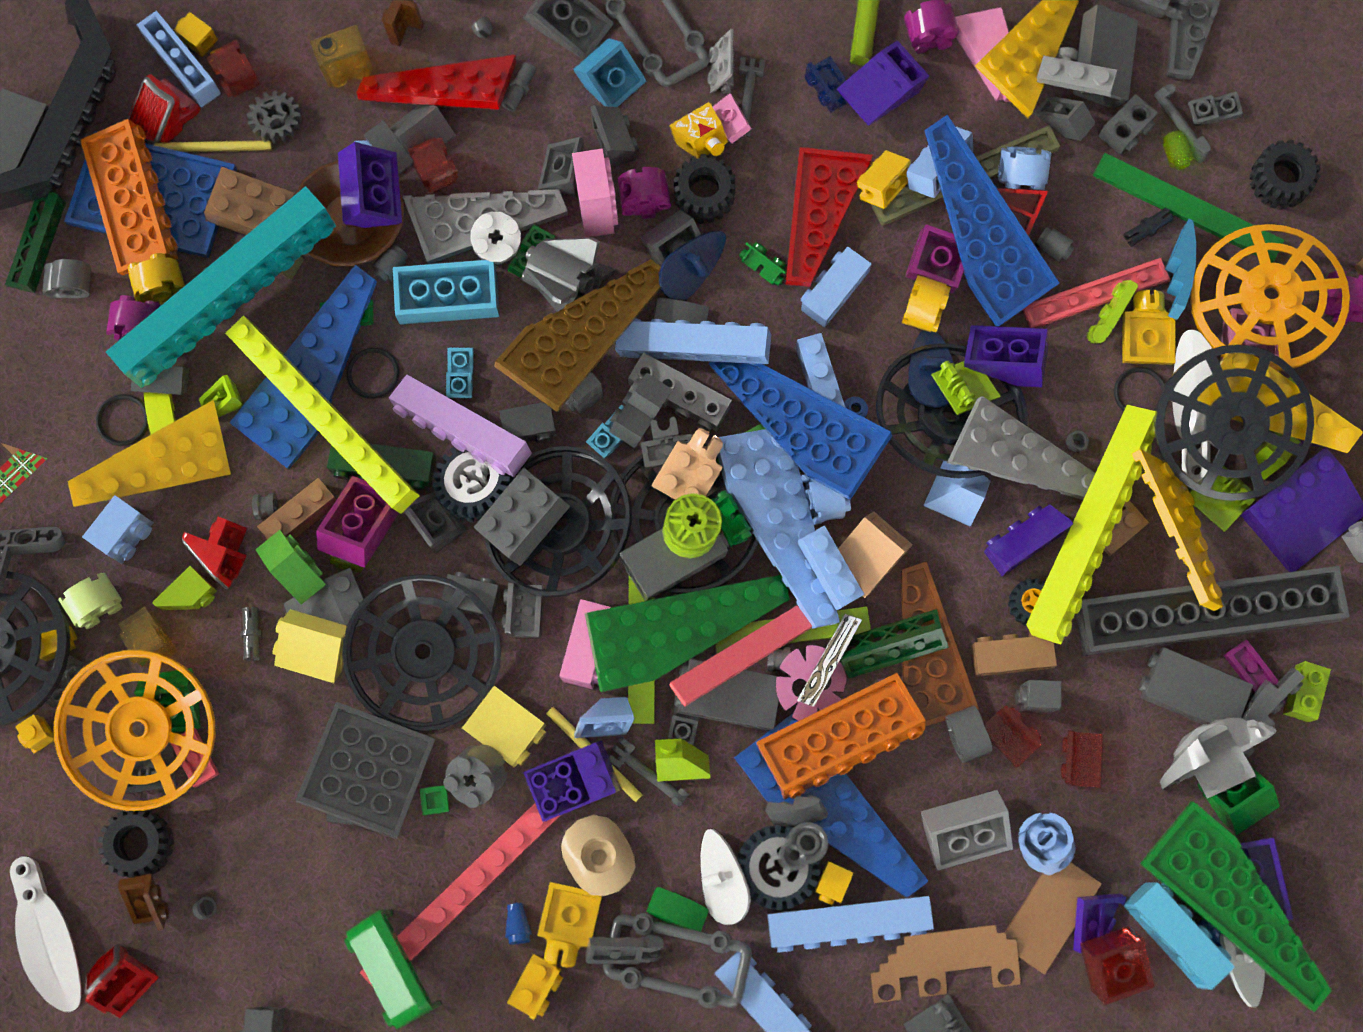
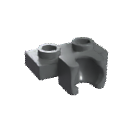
[641,417,692,470]

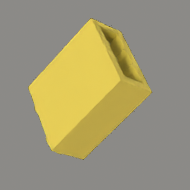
[273,609,347,683]
[462,686,546,768]

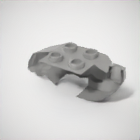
[1160,717,1277,798]

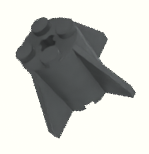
[521,237,616,312]

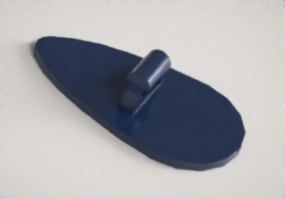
[659,231,726,300]
[908,330,953,408]

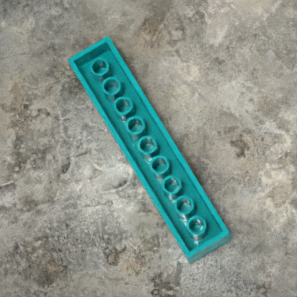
[106,186,336,388]

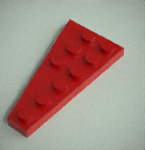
[356,55,516,109]
[786,147,873,287]

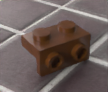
[382,0,423,46]
[118,874,169,931]

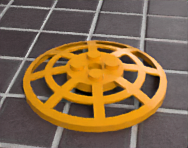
[1190,224,1350,371]
[54,650,215,811]

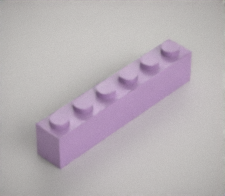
[389,375,532,477]

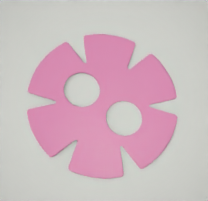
[776,645,847,721]

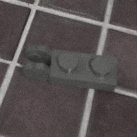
[585,935,664,964]

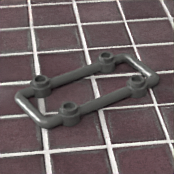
[605,0,709,87]
[603,913,752,1008]

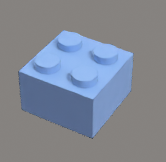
[82,495,153,564]

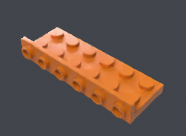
[80,119,178,276]
[756,673,926,800]

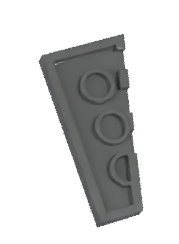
[1166,0,1220,80]

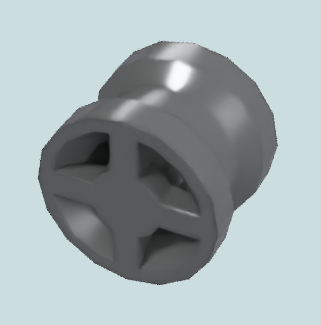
[252,493,278,520]

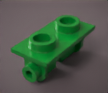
[739,242,787,286]
[710,490,751,546]

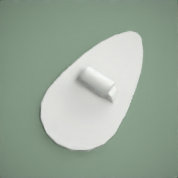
[701,829,750,925]
[1220,933,1265,1007]

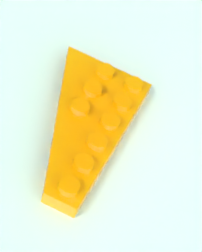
[975,0,1079,118]
[1197,343,1363,453]
[68,400,231,507]
[1132,449,1223,611]

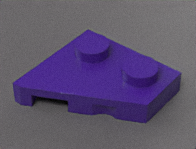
[1073,894,1126,953]

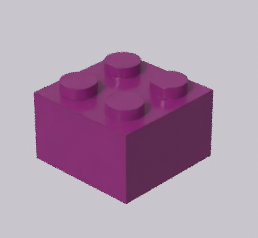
[905,224,964,293]

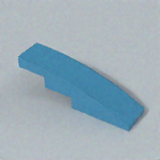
[1165,219,1196,320]

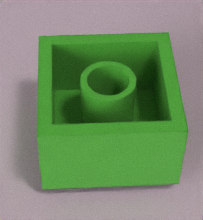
[255,530,326,605]

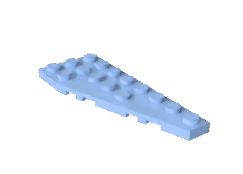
[717,429,840,629]

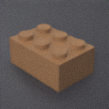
[204,167,294,235]

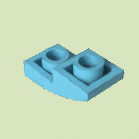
[446,348,474,398]
[586,405,624,459]

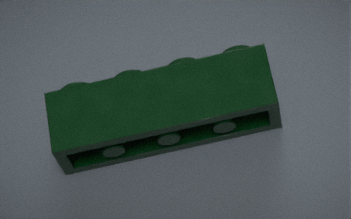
[327,443,436,490]

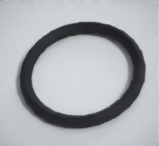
[346,348,400,399]
[1114,367,1166,412]
[96,394,149,446]

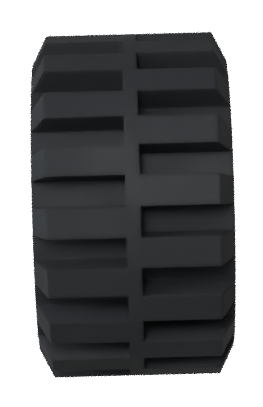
[1249,140,1321,209]
[673,154,736,224]
[98,810,174,878]

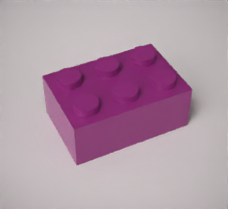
[316,476,399,568]

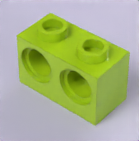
[1283,661,1331,722]

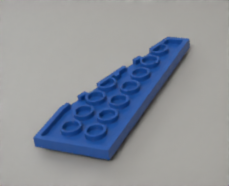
[925,115,1059,327]
[230,265,377,469]
[709,361,892,500]
[734,714,928,898]

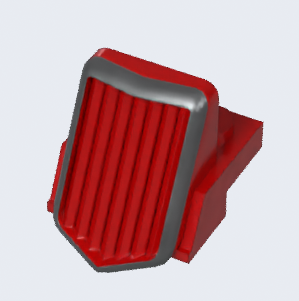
[129,74,200,144]
[182,517,247,589]
[85,944,159,1018]

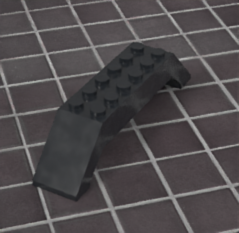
[0,0,116,210]

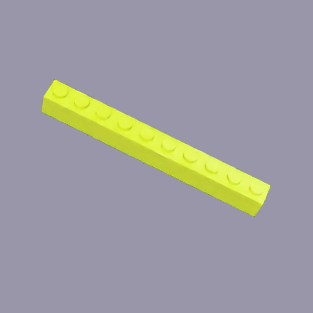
[225,315,419,514]
[1026,405,1156,644]

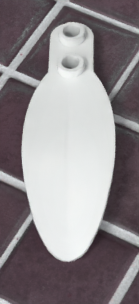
[1173,330,1212,483]
[10,857,81,1012]

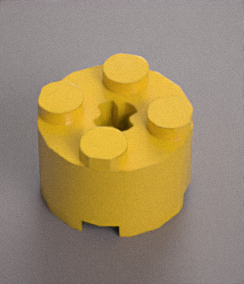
[128,253,185,305]
[902,275,951,332]

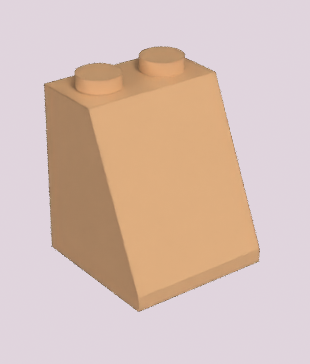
[838,512,913,598]

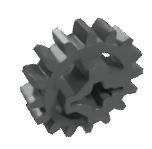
[247,90,302,144]

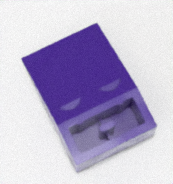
[837,40,929,126]
[523,741,621,822]

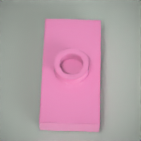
[713,94,751,143]

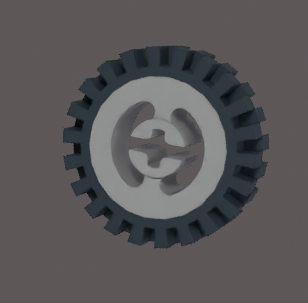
[737,825,820,910]

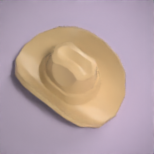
[561,815,635,896]

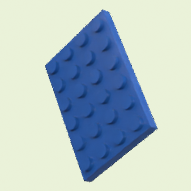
[64,131,237,258]

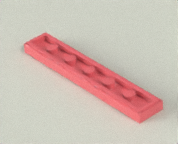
[1022,258,1171,328]
[670,606,812,707]

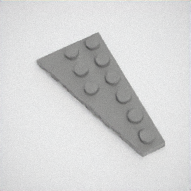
[403,189,568,264]
[947,396,1095,500]

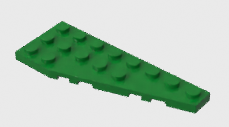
[584,575,790,692]
[1140,801,1332,1012]

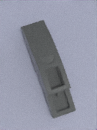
[1241,667,1304,759]

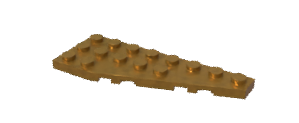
[494,259,661,412]

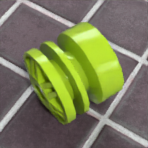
[662,493,722,558]

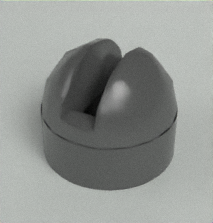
[471,17,493,38]
[1066,430,1089,452]
[192,897,217,920]

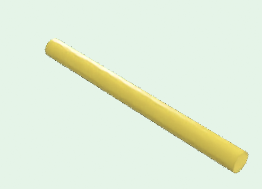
[153,141,272,152]
[547,707,643,802]

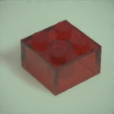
[1080,926,1155,1005]

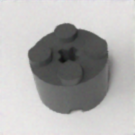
[444,744,507,808]

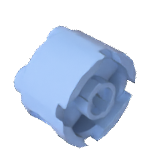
[998,147,1051,190]
[801,474,851,525]
[1019,813,1076,875]

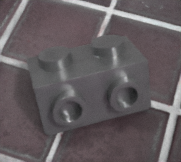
[502,582,544,638]

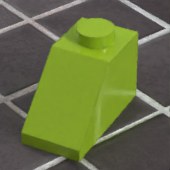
[152,566,217,610]
[655,738,710,781]

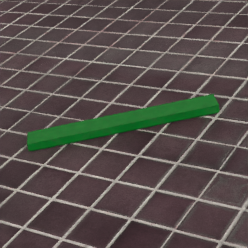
[1093,153,1284,263]

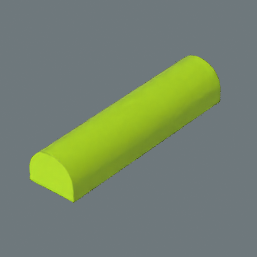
[850,0,879,66]

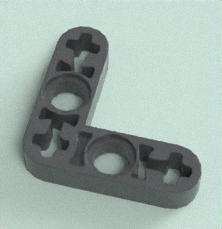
[0,527,65,590]

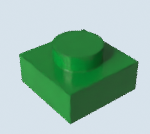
[420,785,450,816]

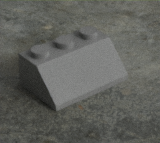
[921,790,1013,871]

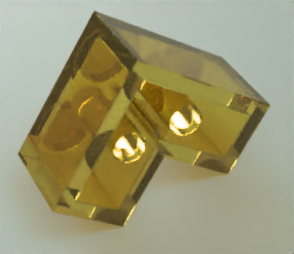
[118,607,178,668]

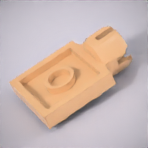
[652,428,723,500]

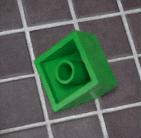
[134,668,201,732]
[1197,766,1280,835]

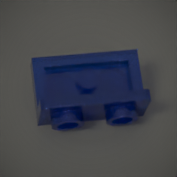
[804,56,848,113]

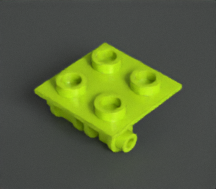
[931,361,1001,415]
[1190,466,1256,532]

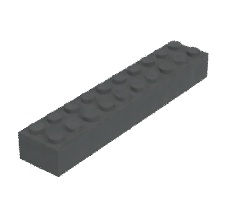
[1076,566,1350,656]

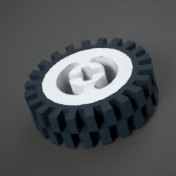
[433,447,515,522]

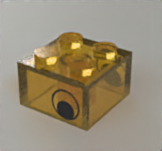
[310,25,374,87]

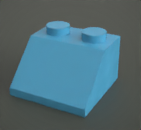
[573,38,646,107]

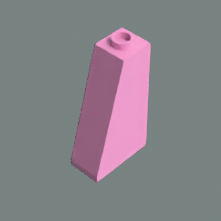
[955,7,1011,102]

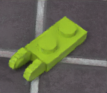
[1086,280,1138,344]

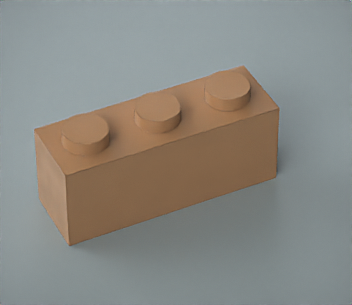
[257,478,337,540]
[971,633,1057,677]

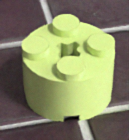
[58,573,123,629]

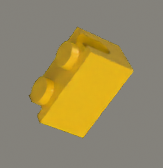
[857,150,911,209]

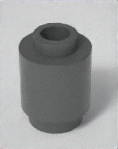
[1036,227,1075,262]
[372,244,408,282]

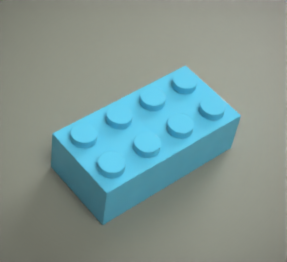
[393,260,499,325]
[1123,882,1235,990]

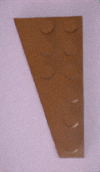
[901,562,979,727]

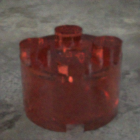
[206,40,260,98]
[407,137,458,195]

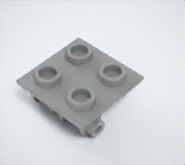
[708,29,734,94]

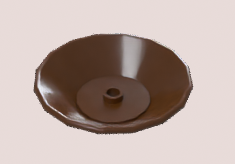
[295,160,404,267]

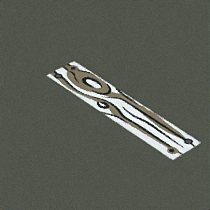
[797,614,862,707]

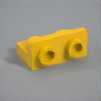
[507,954,563,1019]

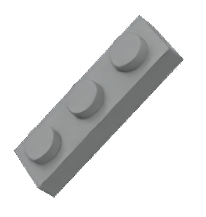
[1037,56,1117,97]

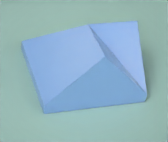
[923,461,990,526]
[574,697,634,738]

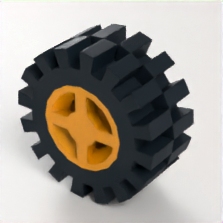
[1008,578,1046,626]

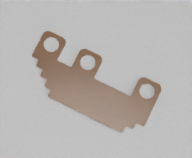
[871,925,1020,1003]

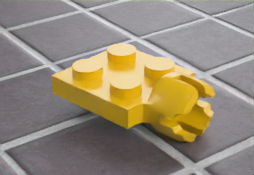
[1122,290,1175,365]
[537,882,602,968]

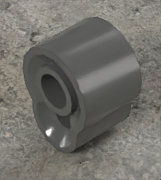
[42,259,92,298]
[945,705,992,763]
[778,822,828,871]

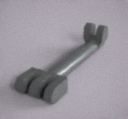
[739,57,765,137]
[1154,84,1211,163]
[608,737,689,808]

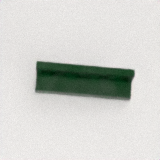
[5,192,66,293]
[841,609,949,678]

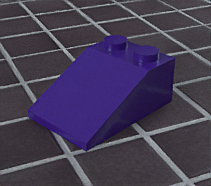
[964,325,1048,387]

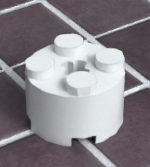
[471,212,521,264]

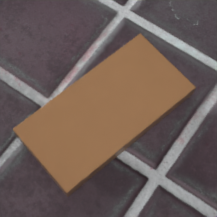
[1004,862,1102,974]

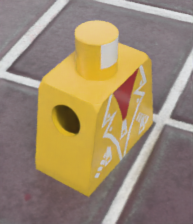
[669,102,728,159]

